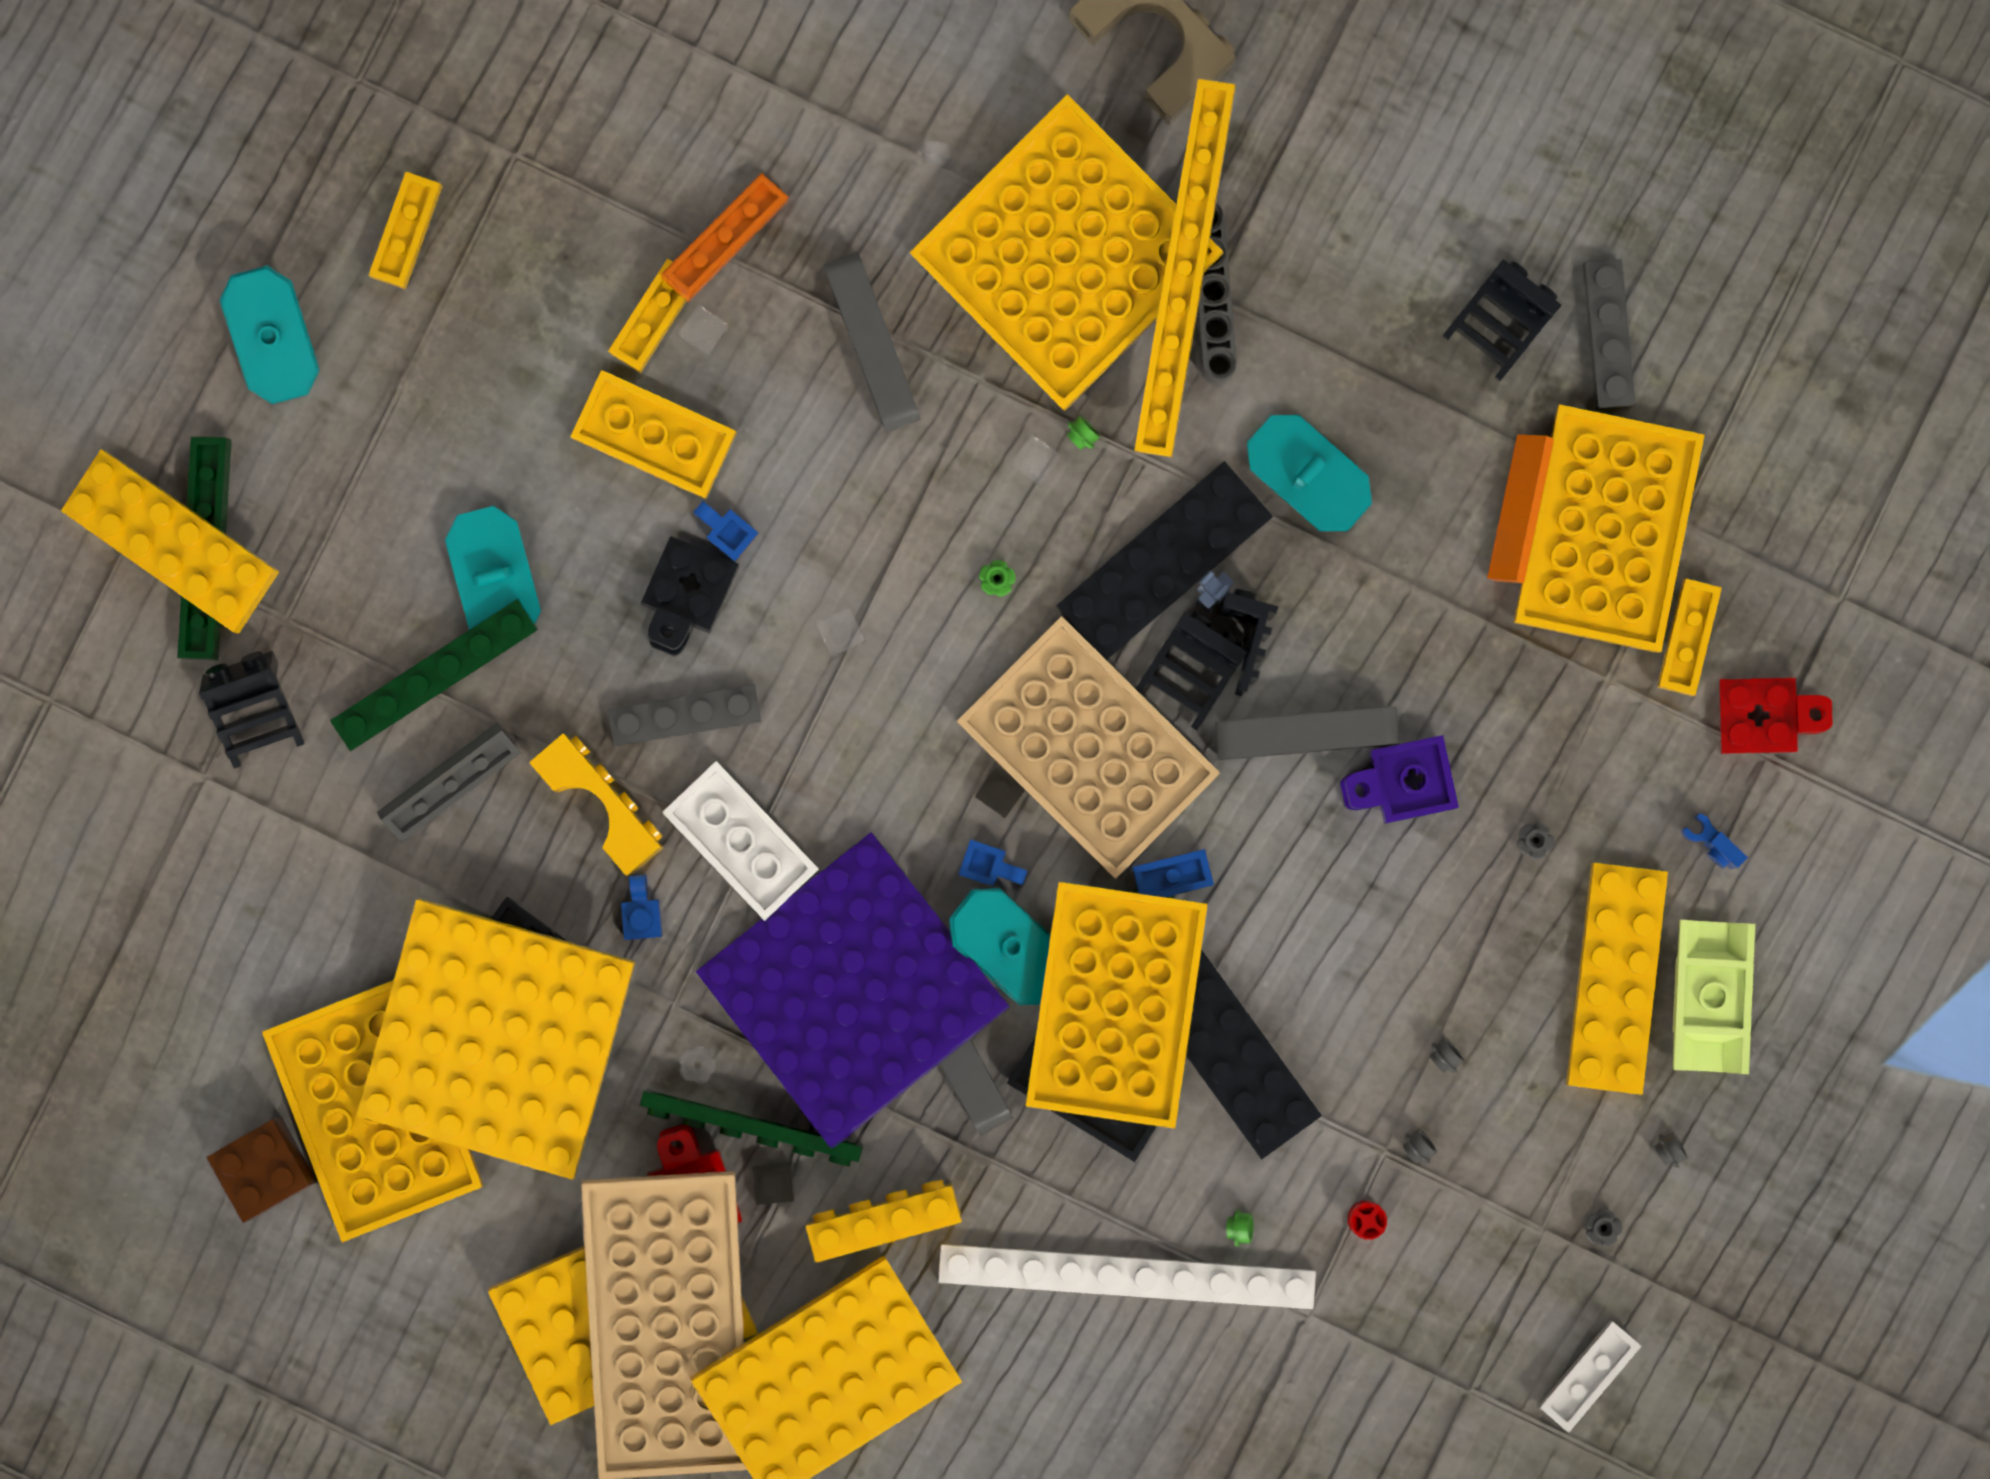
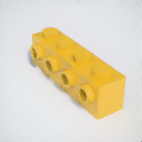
[806,1179,962,1263]

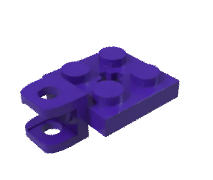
[1340,735,1459,824]

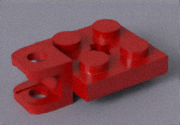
[1719,677,1833,754]
[647,1123,743,1223]

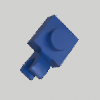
[693,501,759,562]
[1681,813,1748,869]
[958,839,1028,887]
[621,874,663,940]

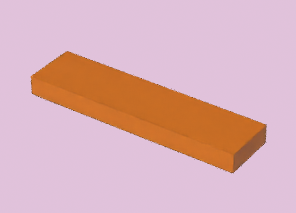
[661,173,789,302]
[1487,434,1554,584]

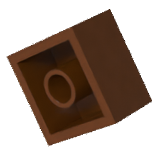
[206,1117,318,1223]

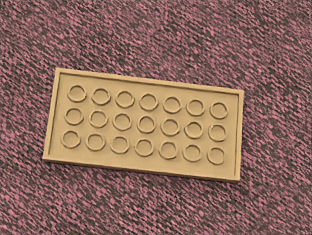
[581,1171,747,1479]

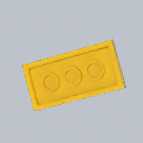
[570,370,737,500]

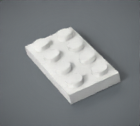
[662,761,819,921]

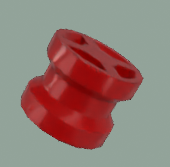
[1347,1200,1387,1240]

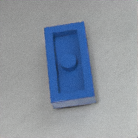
[1132,849,1214,898]

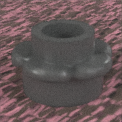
[1517,822,1554,859]
[1430,1038,1464,1073]
[1403,1129,1437,1164]
[1655,1132,1688,1168]
[1585,1209,1622,1247]

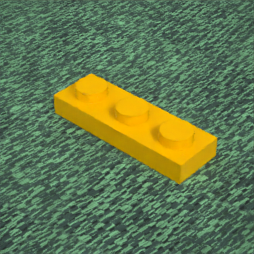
[368,171,443,290]
[608,258,686,373]
[1657,579,1722,696]

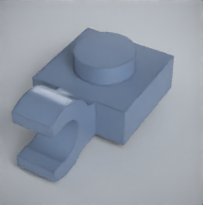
[1196,570,1234,612]

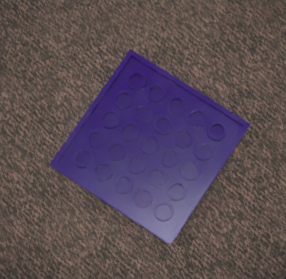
[696,832,1010,1149]

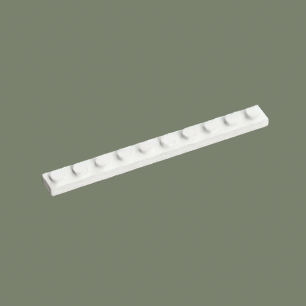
[938,1244,1316,1309]

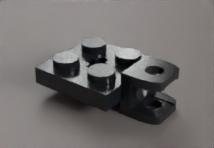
[641,536,739,657]

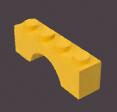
[529,733,664,876]

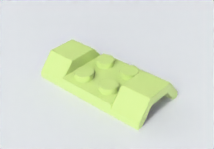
[1672,920,1756,1074]

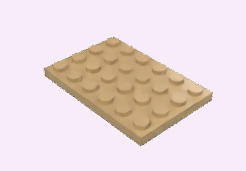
[957,616,1220,879]

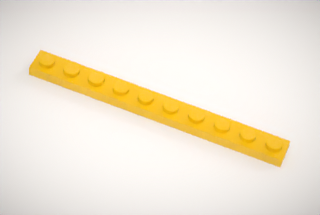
[1134,79,1236,458]

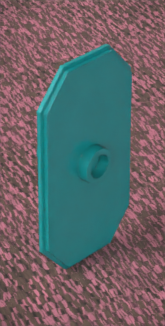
[219,265,320,404]
[1247,415,1372,532]
[445,506,541,630]
[949,888,1051,1006]

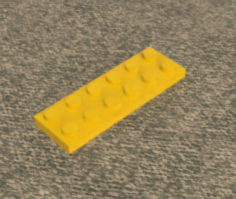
[61,449,280,634]
[1566,863,1668,1095]

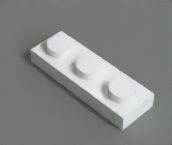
[1538,1320,1642,1433]

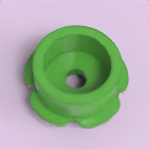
[1067,416,1101,450]
[979,560,1016,597]
[1227,1209,1254,1247]

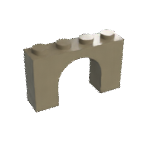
[1069,0,1236,125]

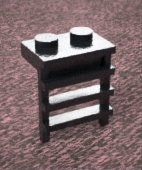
[1442,259,1562,381]
[1218,589,1278,697]
[1135,612,1248,731]
[199,651,305,769]

